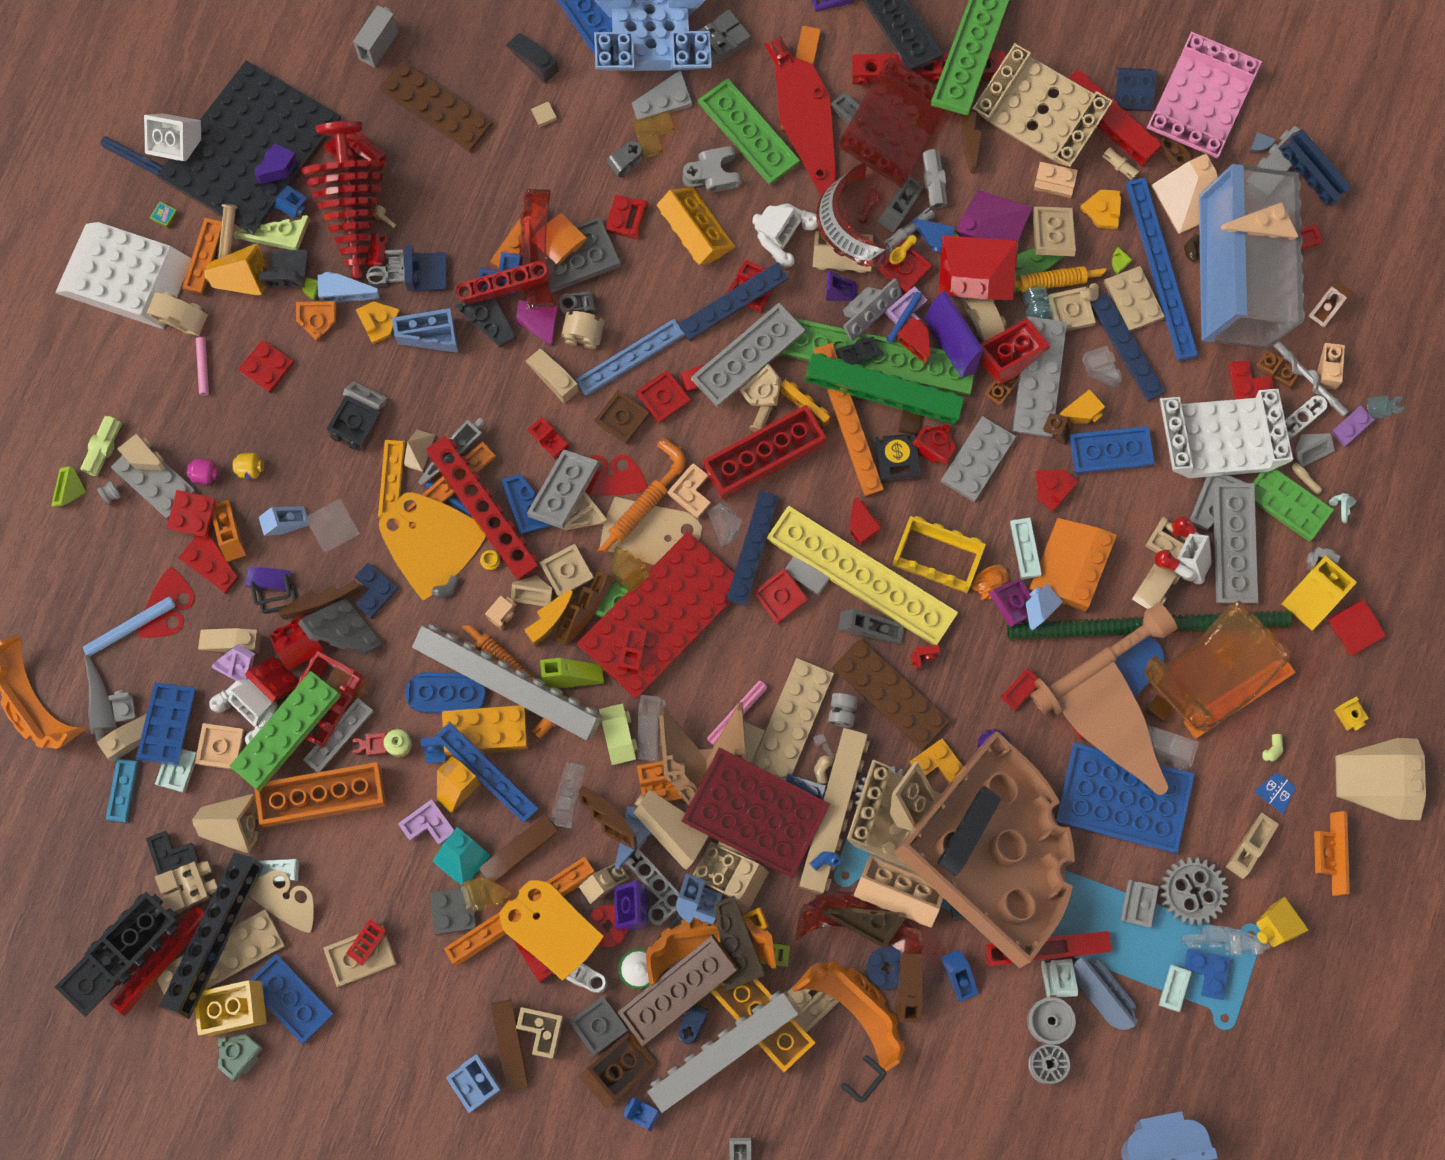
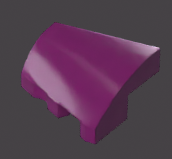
[516,300,558,346]

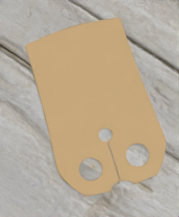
[600,497,702,565]

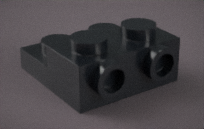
[326,395,381,451]

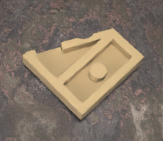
[563,492,607,531]

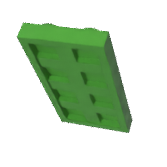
[1253,469,1334,542]

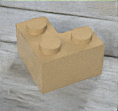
[516,1007,564,1060]

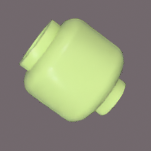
[384,729,412,757]

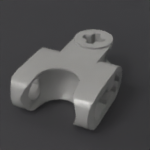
[682,146,742,193]

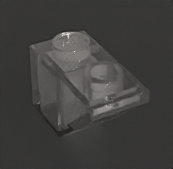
[1082,346,1122,389]

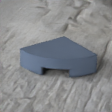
[1250,133,1275,153]

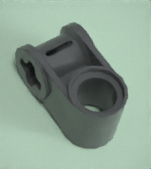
[606,141,643,177]
[559,291,597,316]

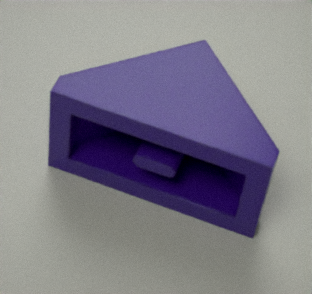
[826,271,856,301]

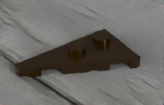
[822,906,906,949]

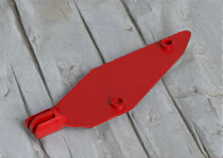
[764,36,836,198]

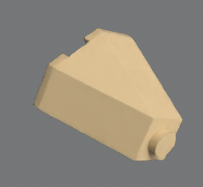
[192,794,258,853]

